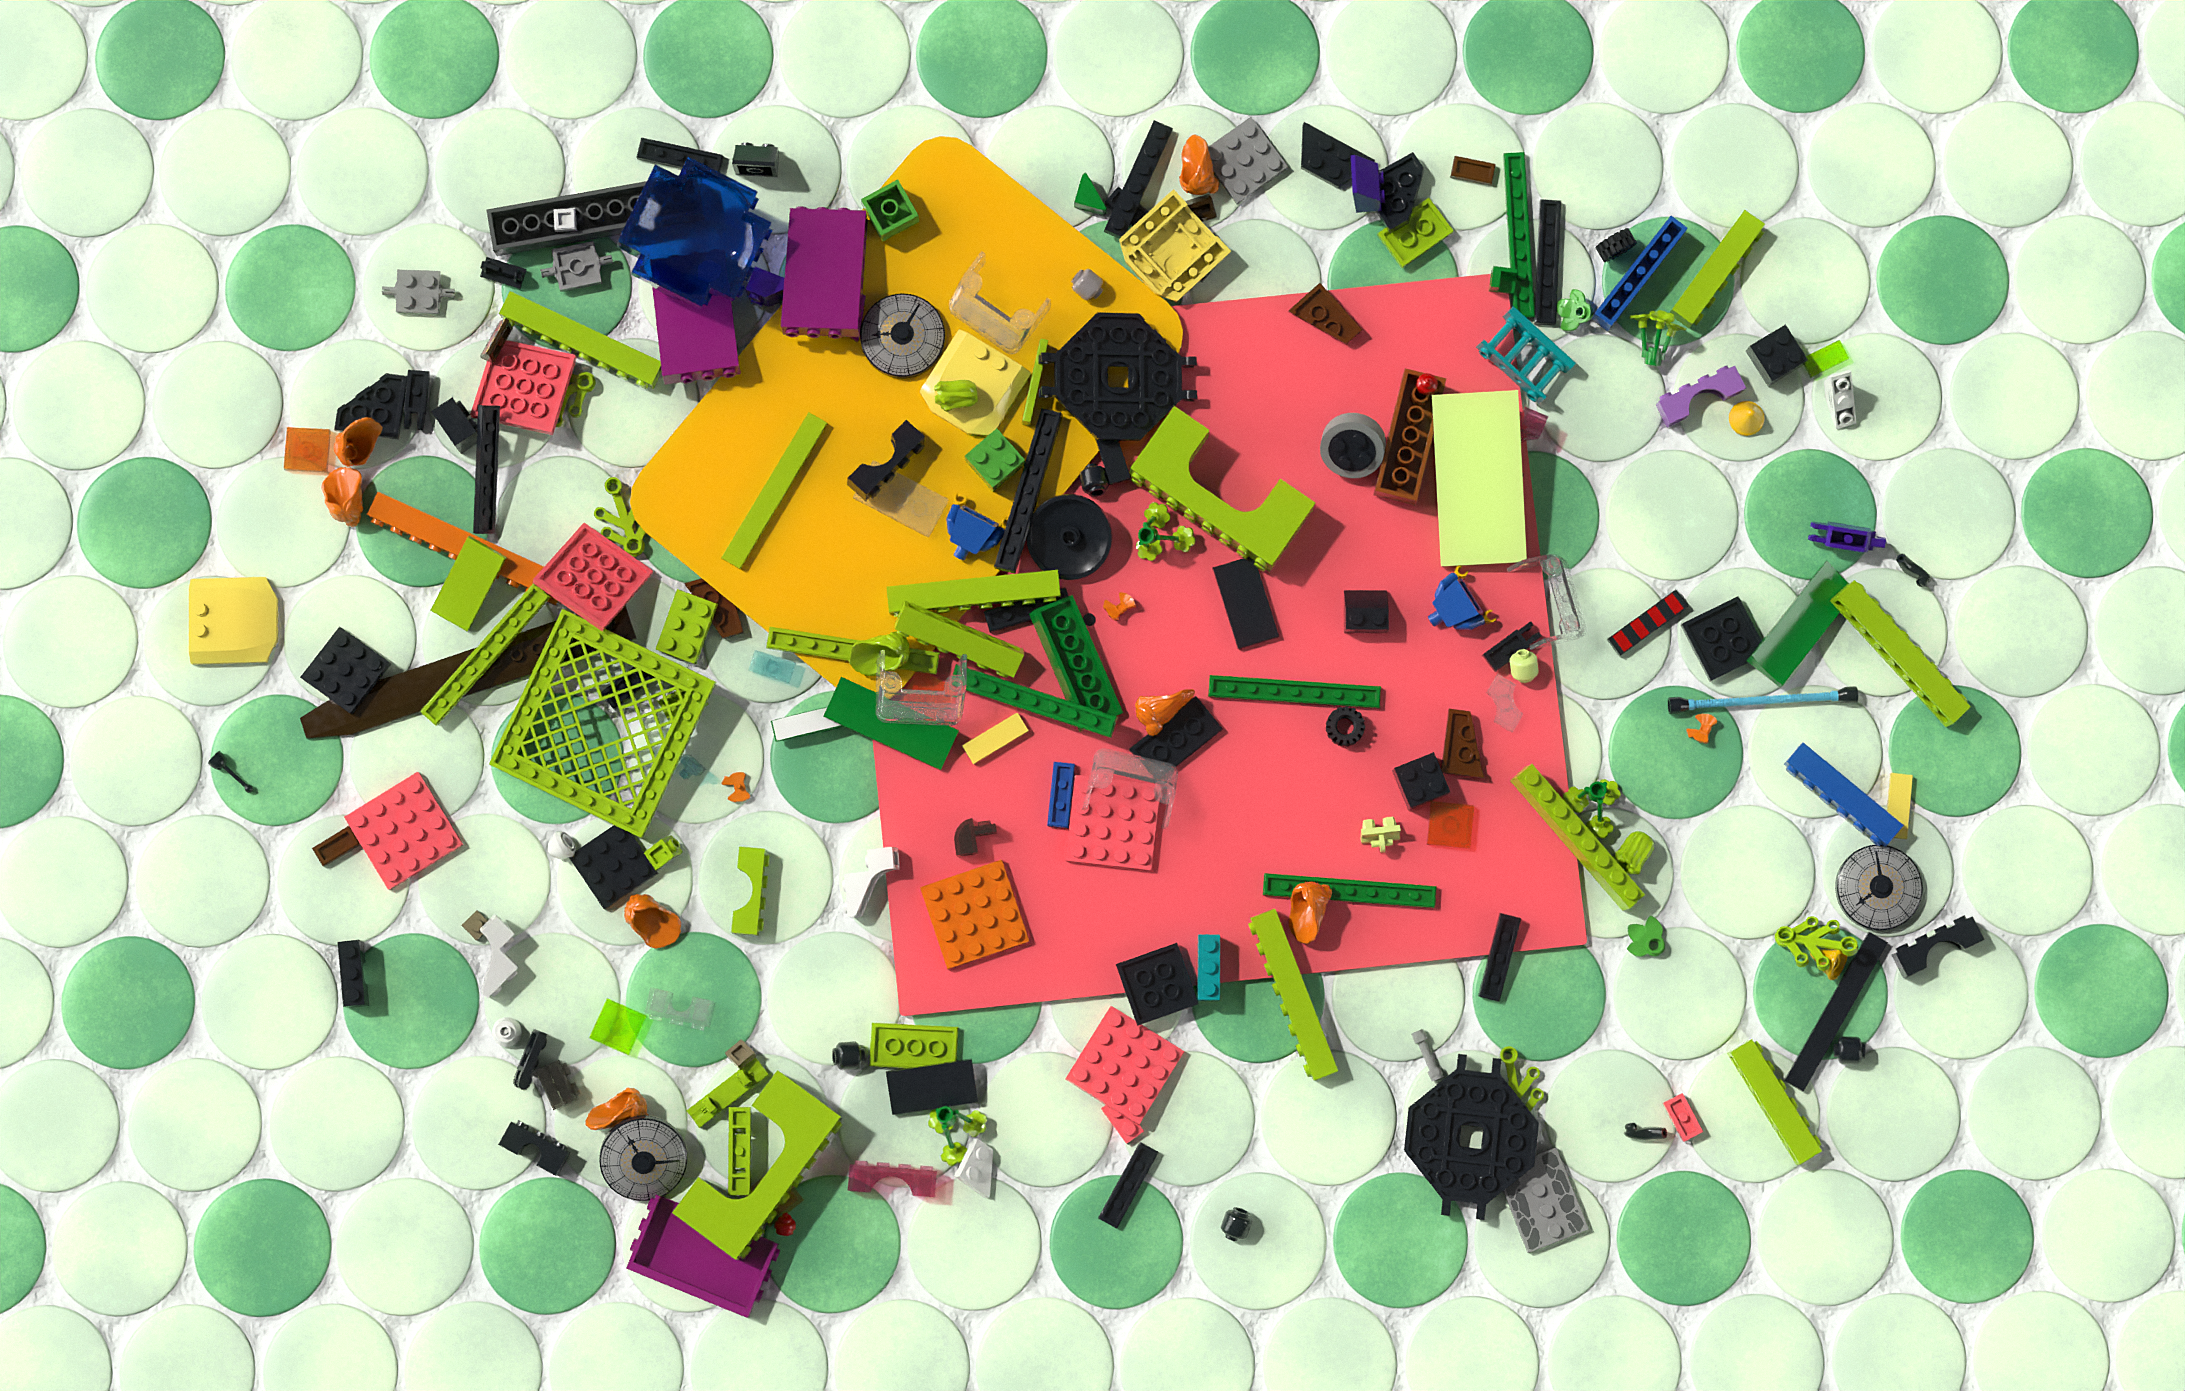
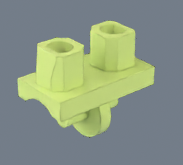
[1360,817,1401,853]

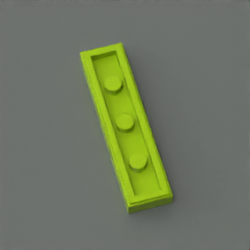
[1022,339,1048,426]

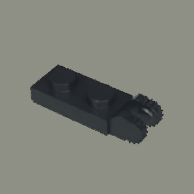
[404,370,430,430]
[1482,622,1542,672]
[513,1029,547,1090]

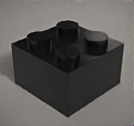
[1746,324,1808,386]
[431,397,477,454]
[1392,752,1450,810]

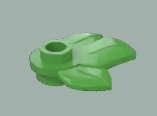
[1557,289,1594,331]
[1627,916,1665,957]

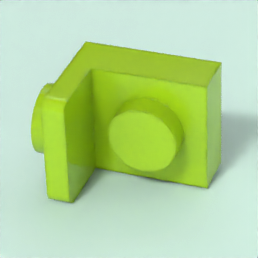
[644,835,683,870]

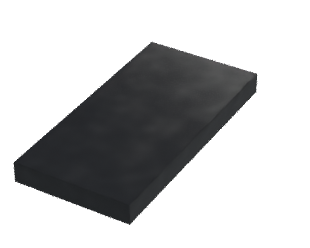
[1212,557,1279,649]
[1129,696,1223,783]
[886,1058,978,1115]

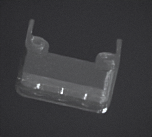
[949,251,1051,354]
[1507,554,1587,650]
[876,650,967,726]
[1081,748,1178,829]

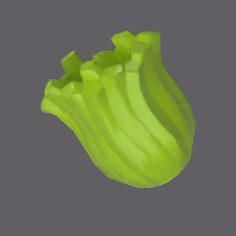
[934,380,978,412]
[1612,831,1654,875]

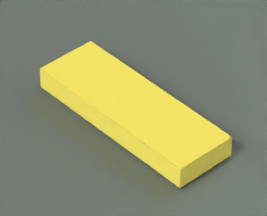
[962,713,1028,765]
[1887,773,1913,840]

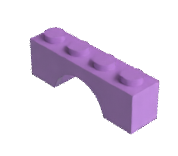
[1656,365,1746,427]

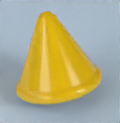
[1729,401,1765,436]
[1810,948,1847,980]

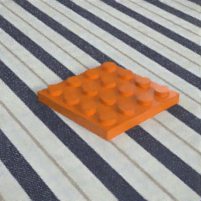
[920,859,1029,969]

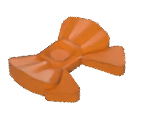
[1103,592,1136,621]
[1686,713,1718,744]
[721,772,751,802]

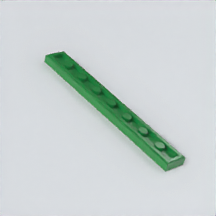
[1503,152,1535,319]
[950,664,1118,738]
[1208,675,1381,709]
[1262,873,1437,908]

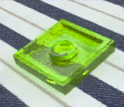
[589,998,647,1055]

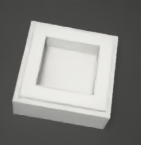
[554,208,577,232]

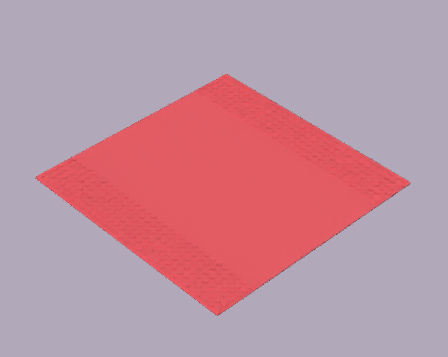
[873,274,1587,1016]

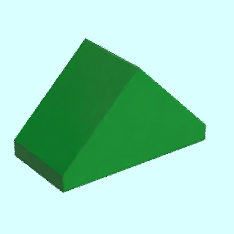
[1074,172,1106,216]

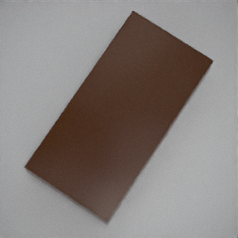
[1450,156,1496,186]
[312,826,361,867]

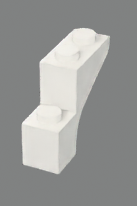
[842,847,900,918]
[480,914,518,999]

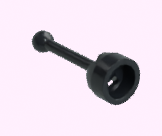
[208,751,253,793]

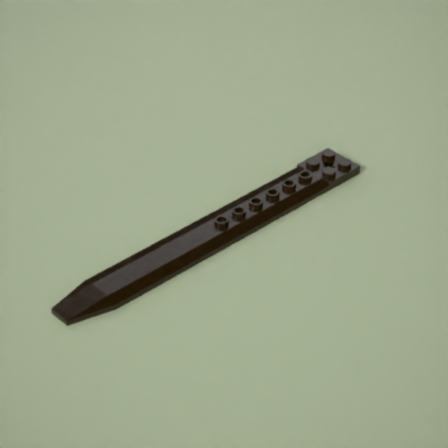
[300,605,637,739]

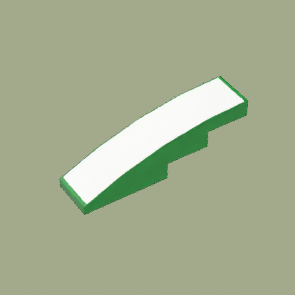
[771,707,845,742]

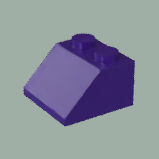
[1351,155,1385,213]
[745,266,784,307]

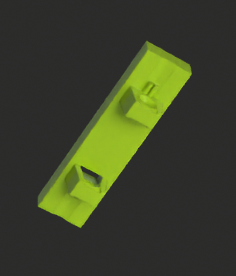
[686,1057,769,1128]
[728,1107,752,1195]

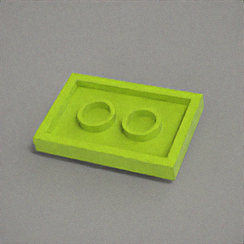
[1377,198,1453,268]
[656,589,718,664]

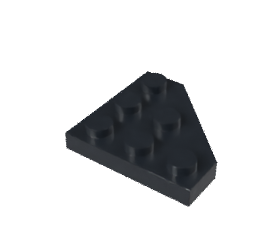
[1376,152,1424,234]
[334,373,407,440]

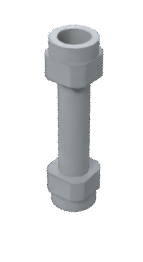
[1411,1029,1444,1081]

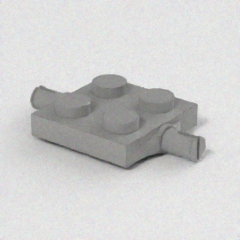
[540,241,613,292]
[382,269,455,314]

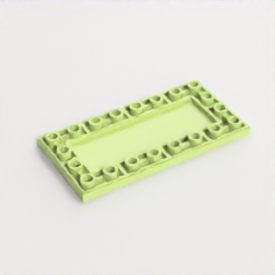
[1432,390,1527,566]

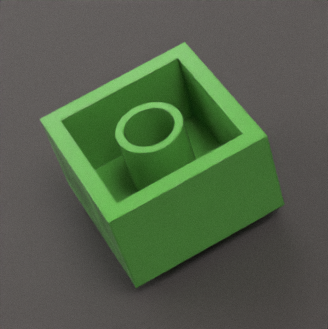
[861,179,919,242]
[964,428,1025,492]

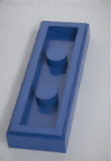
[1047,762,1075,828]

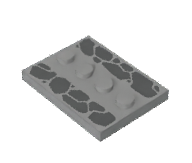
[1503,1148,1588,1253]

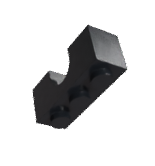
[337,940,369,1008]
[498,1120,570,1176]

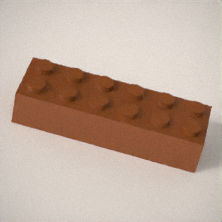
[1373,368,1447,505]

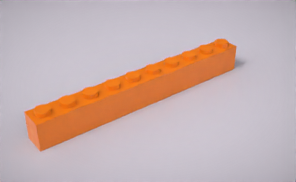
[367,492,563,606]

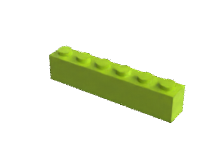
[1670,210,1765,328]
[895,601,1024,678]
[1727,1039,1822,1165]

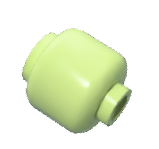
[1510,649,1539,683]

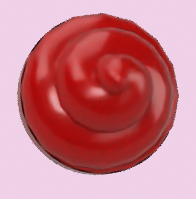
[1416,373,1438,395]
[774,1212,796,1236]

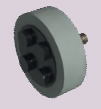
[1320,413,1386,478]

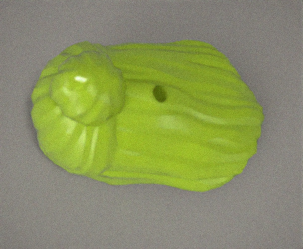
[849,631,910,676]

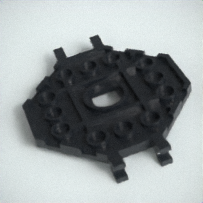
[1038,312,1197,441]
[1404,1054,1539,1220]

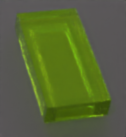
[1804,340,1849,378]

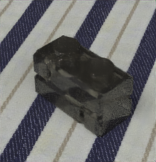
[536,1060,581,1111]

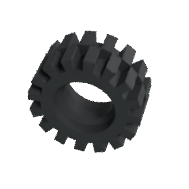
[1595,228,1637,262]
[1325,706,1365,747]

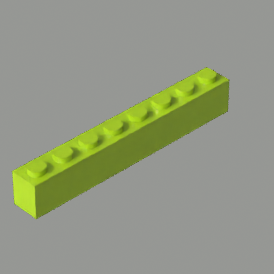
[499,291,662,389]
[887,570,1060,617]
[1830,580,1971,727]
[1510,764,1645,911]
[1248,909,1338,1081]

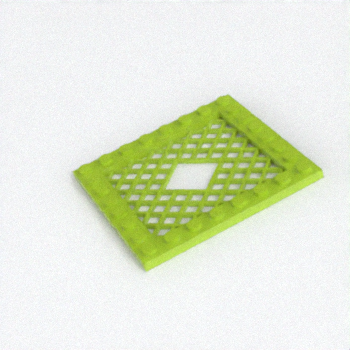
[489,609,717,838]

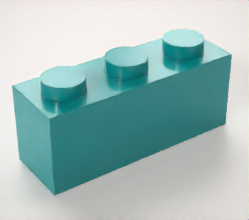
[1197,934,1220,1001]

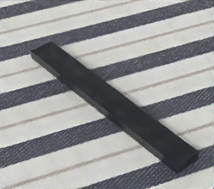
[994,408,1063,574]
[1784,932,1888,1092]

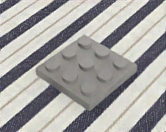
[1208,117,1288,204]

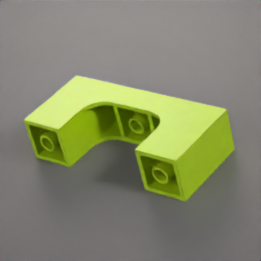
[1130,406,1315,572]
[672,1070,843,1260]

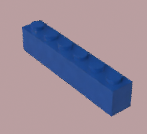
[1592,215,1688,331]
[1784,742,1904,847]

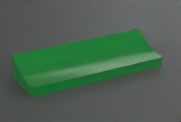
[1747,561,1848,687]
[1029,595,1123,732]
[823,677,959,770]

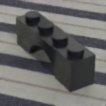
[847,420,925,502]
[1892,915,1985,978]

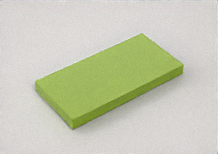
[430,536,507,631]
[869,1023,958,1068]

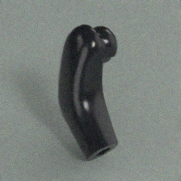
[1896,554,1931,588]
[1624,1123,1667,1140]

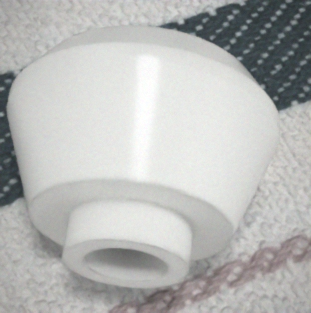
[548,831,576,859]
[492,1017,522,1047]

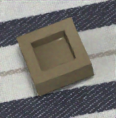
[461,910,488,941]
[725,1039,756,1070]

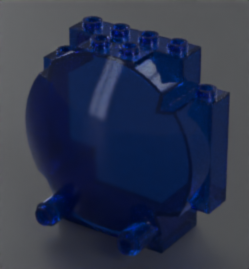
[616,157,773,309]

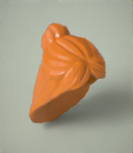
[1179,134,1219,195]
[334,417,383,467]
[321,467,364,527]
[1135,689,1195,736]
[1289,882,1332,944]
[624,894,681,949]
[585,1087,649,1130]

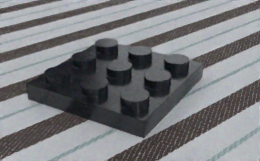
[1680,596,1762,682]
[300,626,391,715]
[569,825,659,910]
[1116,943,1199,1026]

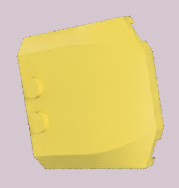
[1119,189,1231,302]
[920,329,1031,436]
[189,577,278,665]

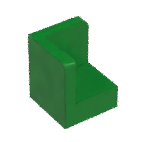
[1489,266,1518,294]

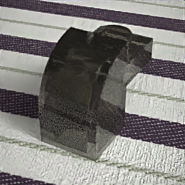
[954,818,997,857]

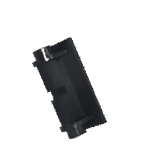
[480,257,527,289]

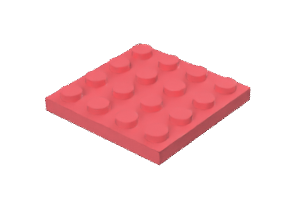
[470,340,577,435]
[533,523,653,632]
[344,772,463,890]
[1065,775,1161,871]
[1065,1006,1184,1126]

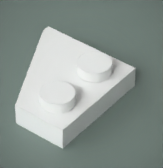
[954,1138,993,1198]

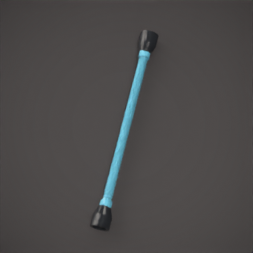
[1668,686,1858,714]

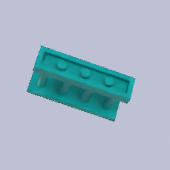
[1476,306,1576,404]

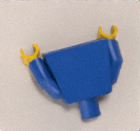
[946,493,1007,560]
[1428,565,1496,630]

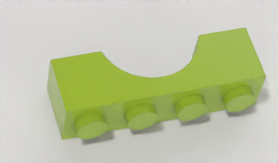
[731,846,770,936]

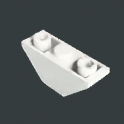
[1824,370,1856,429]

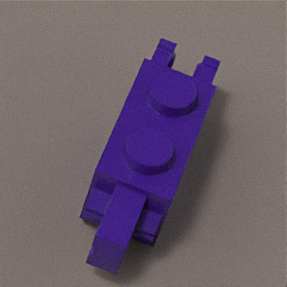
[1808,521,1886,552]

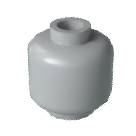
[1071,269,1103,300]

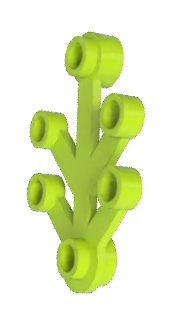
[556,372,596,427]
[594,477,645,557]
[1775,916,1858,971]
[1499,1046,1544,1112]

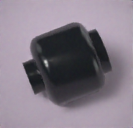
[1079,464,1109,497]
[1833,1036,1865,1065]
[832,1041,865,1070]
[1221,1207,1252,1241]

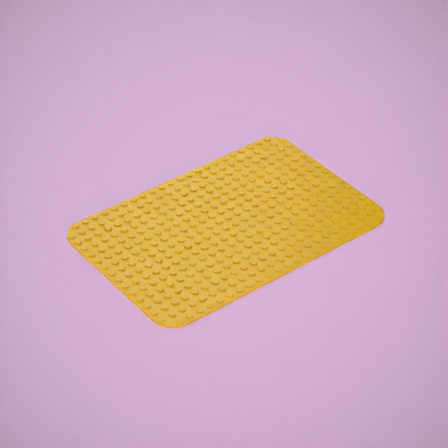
[630,136,1183,698]

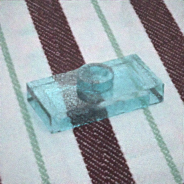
[748,650,796,684]

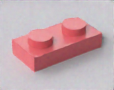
[1662,1093,1703,1142]
[1101,1105,1144,1144]

